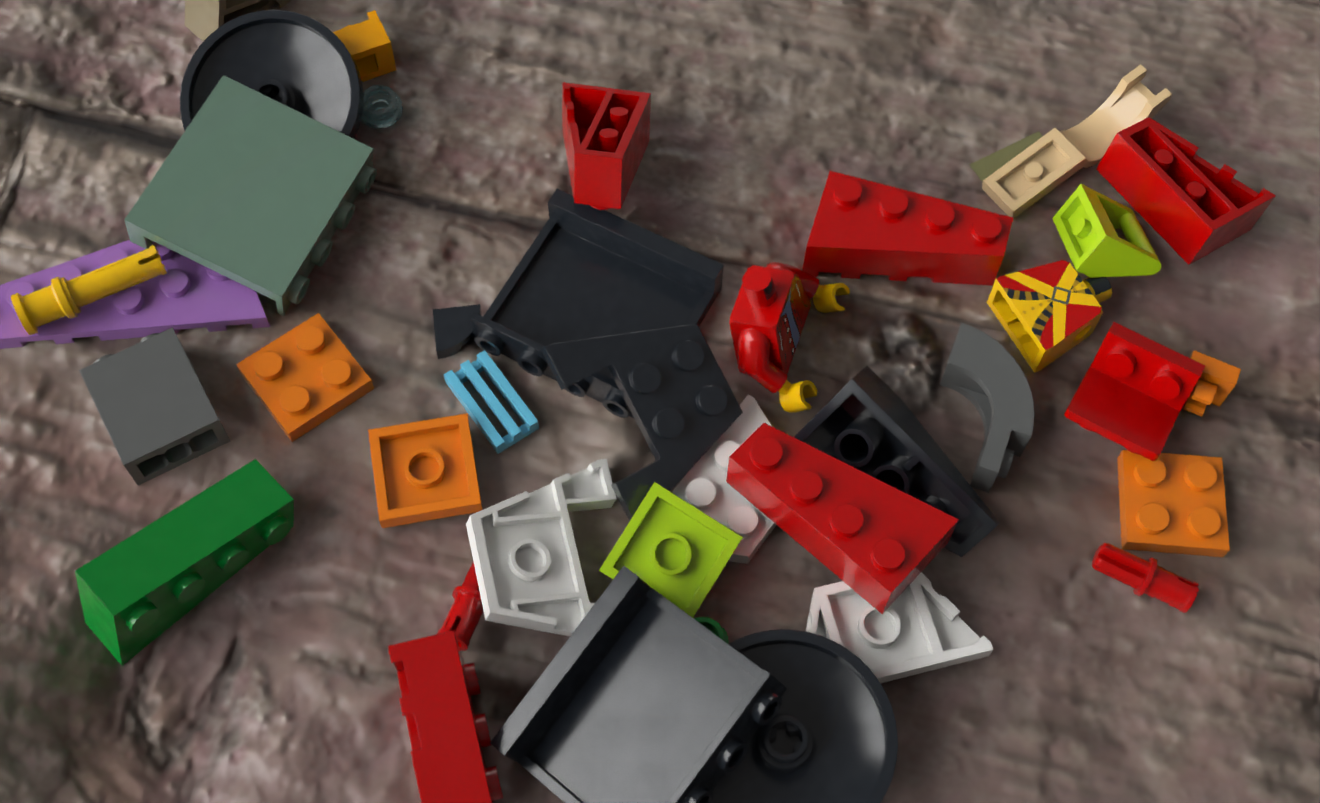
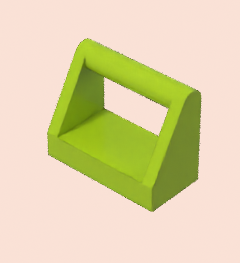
[1052,184,1162,278]

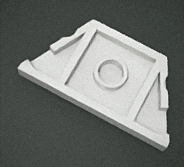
[672,394,776,564]
[806,572,994,683]

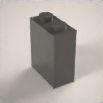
[79,327,230,486]

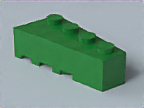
[75,459,294,666]

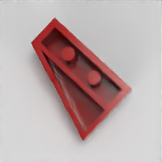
[388,630,503,803]

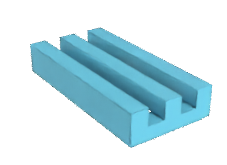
[444,350,539,454]

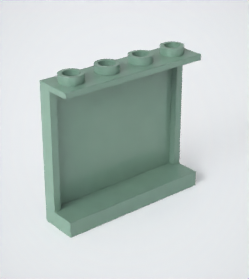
[124,75,377,316]

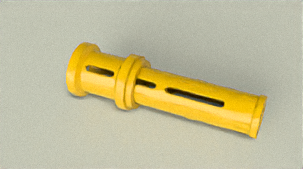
[11,245,167,335]

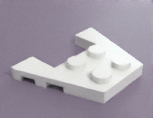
[466,459,617,636]

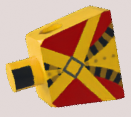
[987,260,1112,373]

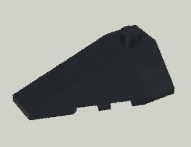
[794,365,1000,557]

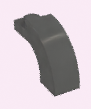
[940,322,1035,493]

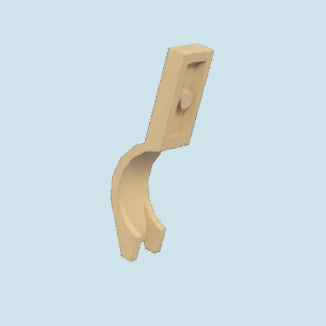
[982,64,1172,219]

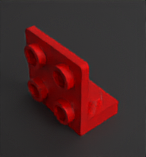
[1064,322,1205,461]

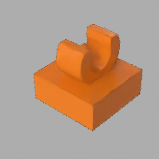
[1183,350,1241,417]

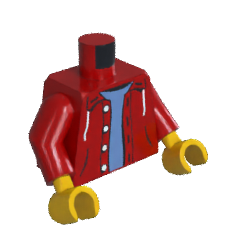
[729,262,850,413]

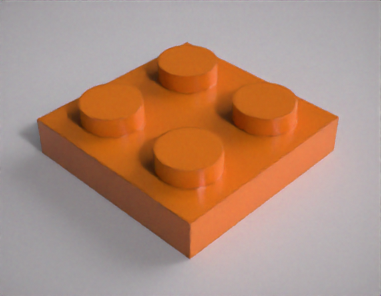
[236,313,374,442]
[368,413,483,528]
[1117,450,1230,557]

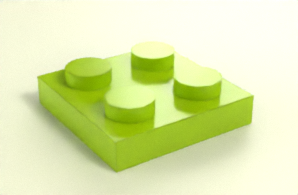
[599,482,743,618]

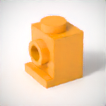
[333,10,397,82]

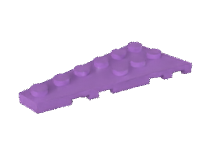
[0,240,270,349]

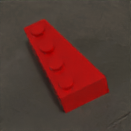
[802,170,1013,286]
[726,423,959,614]

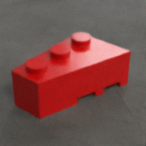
[562,82,651,210]
[1096,117,1276,265]

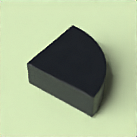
[433,304,482,359]

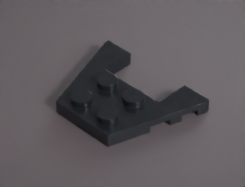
[541,323,743,521]

